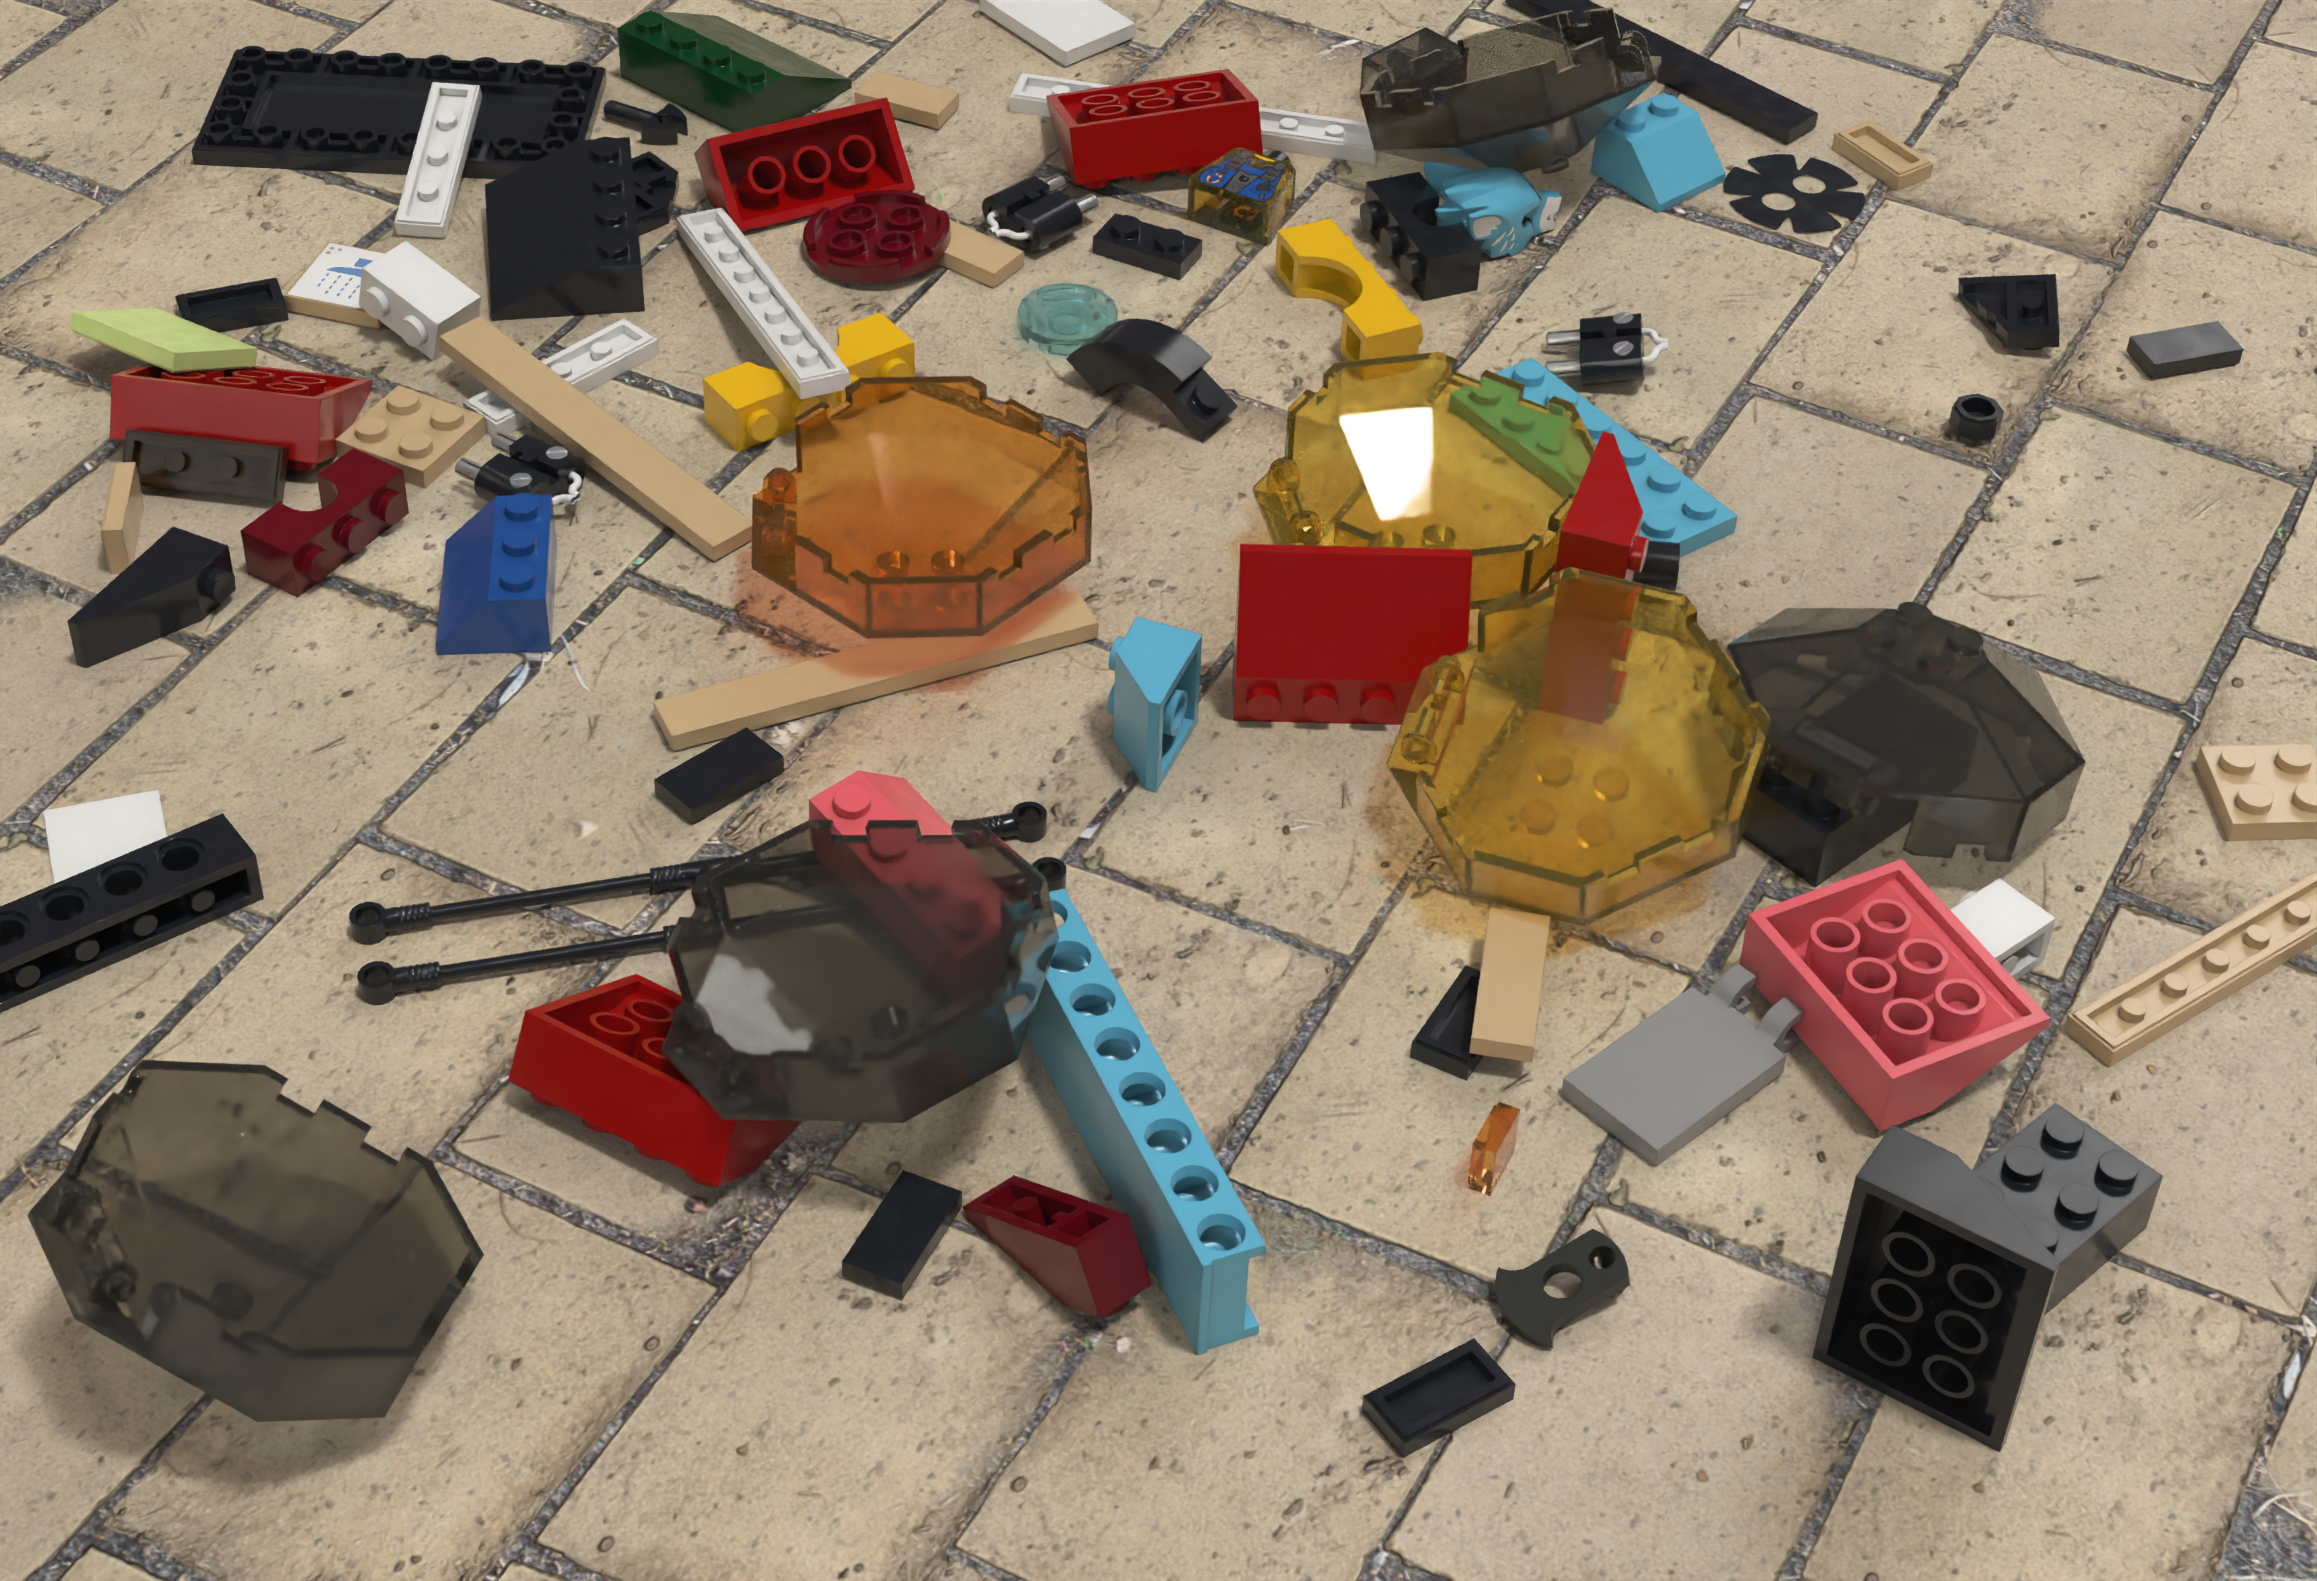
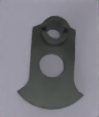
[1495,1229,1630,1348]

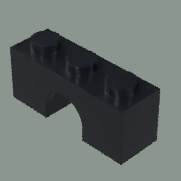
[1360,172,1482,301]

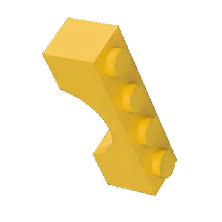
[1275,218,1423,379]
[703,312,915,452]

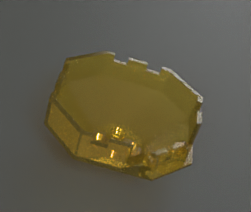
[1252,352,1596,610]
[1387,567,1771,927]

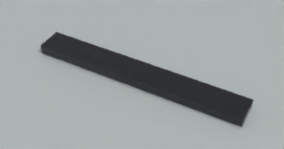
[1505,0,1818,144]

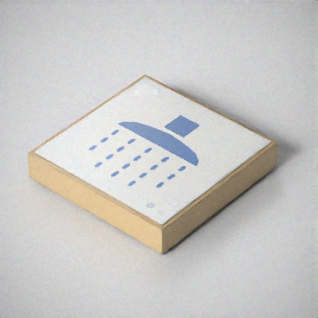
[284,242,385,329]

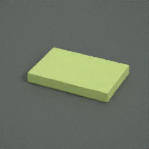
[70,308,258,373]

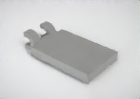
[1561,963,1804,1167]

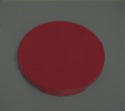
[803,190,951,283]

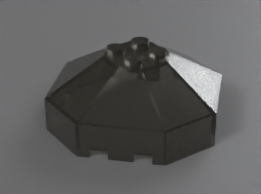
[1359,7,1662,175]
[1711,602,2086,863]
[661,820,1059,1123]
[27,1060,484,1422]

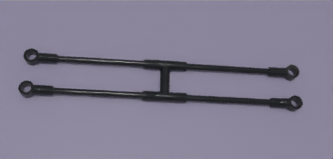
[349,801,1066,1005]

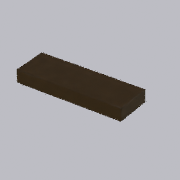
[122,429,289,502]

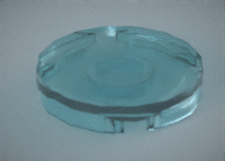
[1017,283,1118,356]

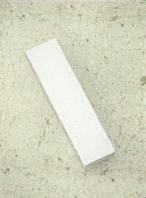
[394,82,482,239]
[463,318,659,436]

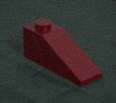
[963,1175,1152,1318]

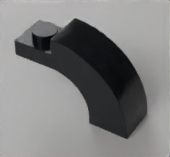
[1066,318,1238,441]

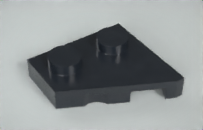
[1958,274,2060,350]

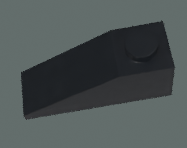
[67,526,236,668]

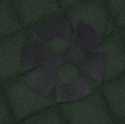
[1723,154,1865,232]

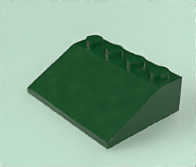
[617,10,852,133]

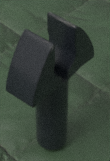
[603,100,688,146]

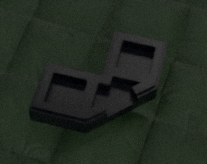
[632,151,679,236]

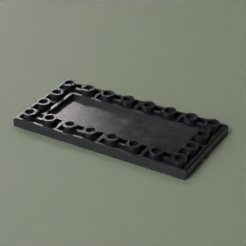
[192,46,607,180]

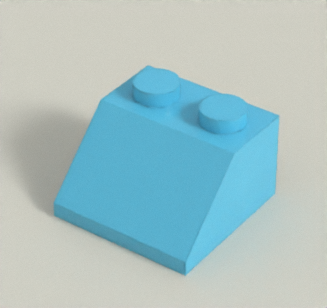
[1591,92,1726,213]
[1107,617,1202,793]

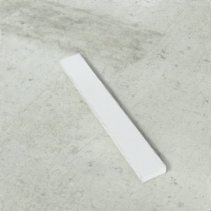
[1010,73,1385,164]
[676,208,851,399]

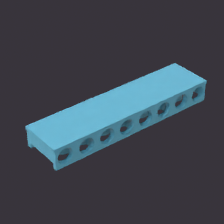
[1004,888,1266,1355]

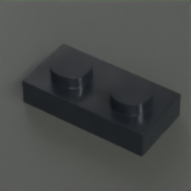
[1092,213,1203,281]

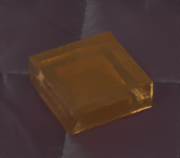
[1468,1101,1520,1196]

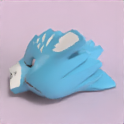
[1423,162,1562,258]

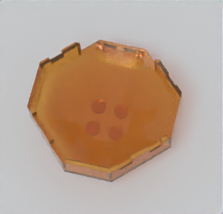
[751,376,1092,639]

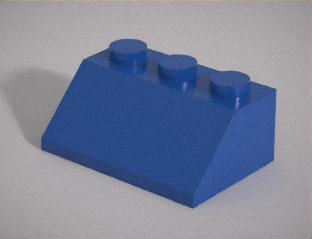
[436,493,557,655]

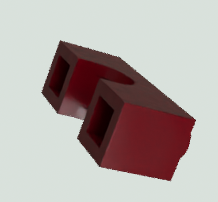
[240,447,409,598]

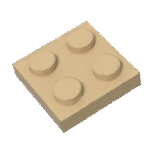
[335,385,487,489]
[2195,743,2317,841]

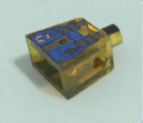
[1187,148,1296,247]

